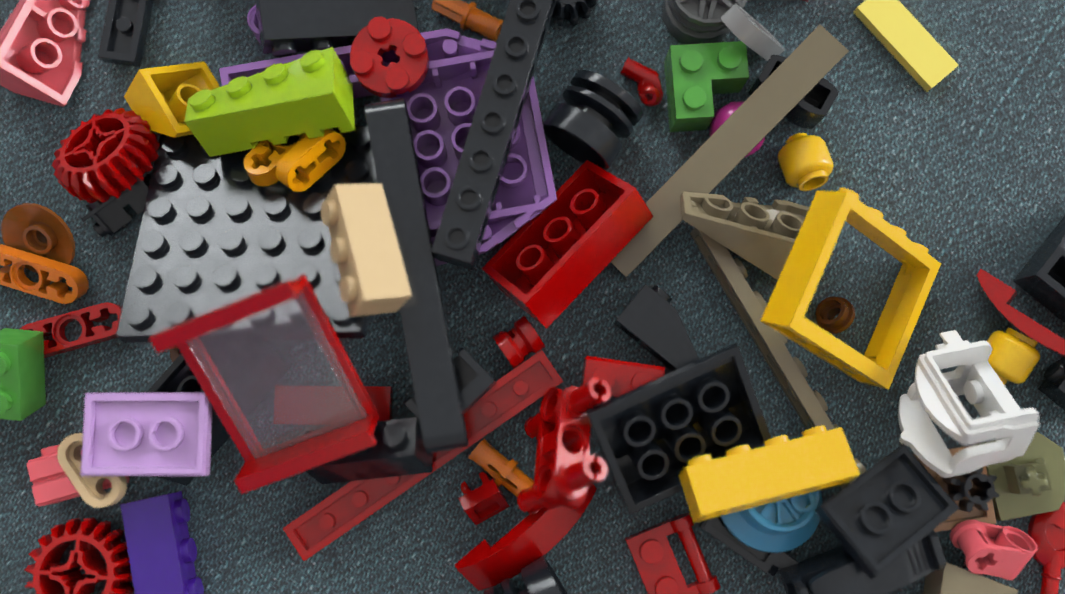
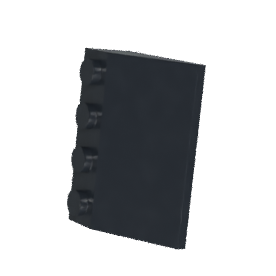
[586,343,771,515]

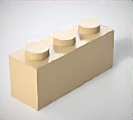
[321,183,412,317]

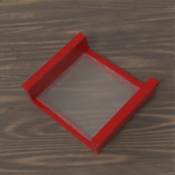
[149,274,380,494]

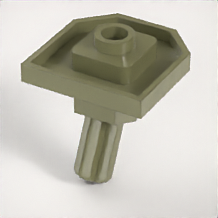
[977,432,1065,521]

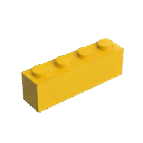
[679,425,860,523]

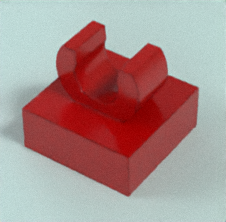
[458,472,510,525]

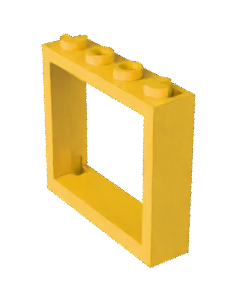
[760,188,941,390]

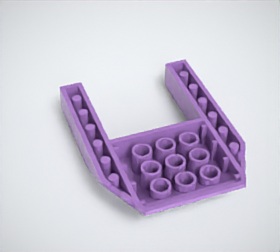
[219,28,557,266]

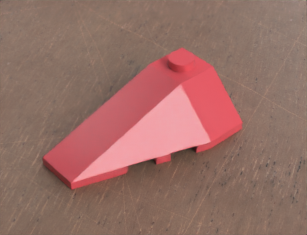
[0,0,90,107]

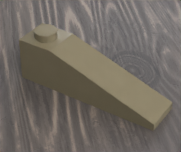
[680,191,833,280]

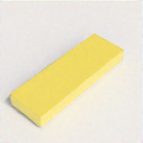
[853,0,959,92]

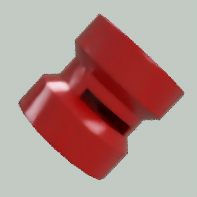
[492,316,545,368]

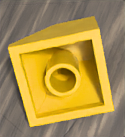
[124,61,220,138]

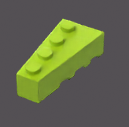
[184,47,355,157]

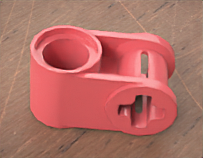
[949,520,1037,580]

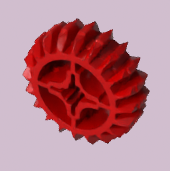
[52,108,160,204]
[24,517,134,594]

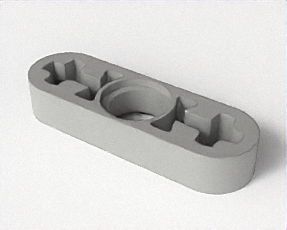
[720,3,785,61]

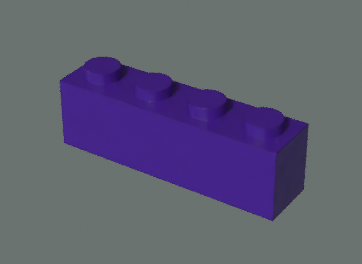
[120,491,204,594]

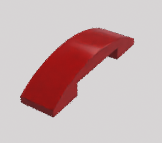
[976,269,1065,357]
[455,484,597,591]

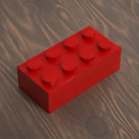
[482,160,653,329]

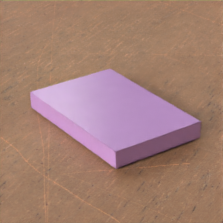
[80,393,212,476]

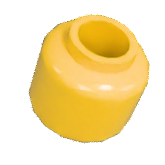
[778,133,834,191]
[987,327,1041,386]

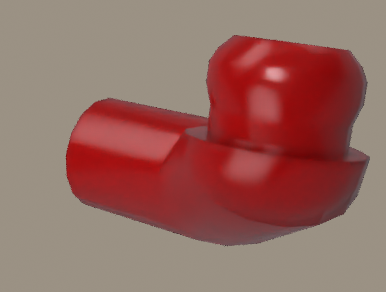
[620,58,663,107]

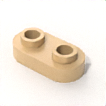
[57,433,127,508]

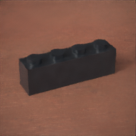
[256,0,418,57]

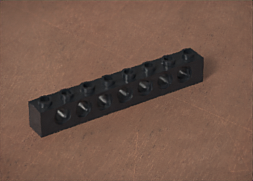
[431,0,557,270]

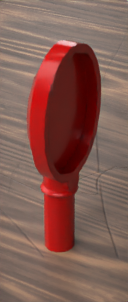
[1028,502,1065,594]

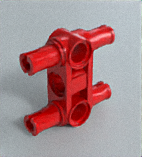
[517,377,611,514]

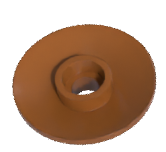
[1,203,75,273]

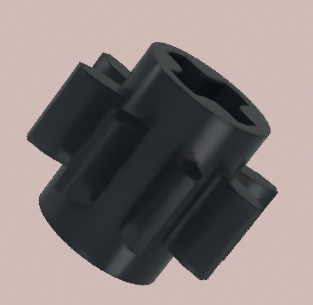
[943,467,999,513]

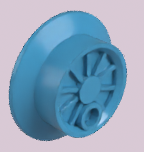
[720,490,823,553]

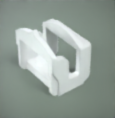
[898,330,1040,478]

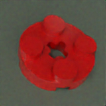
[350,16,430,98]

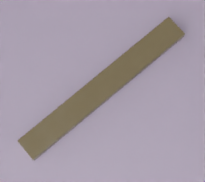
[611,24,849,277]

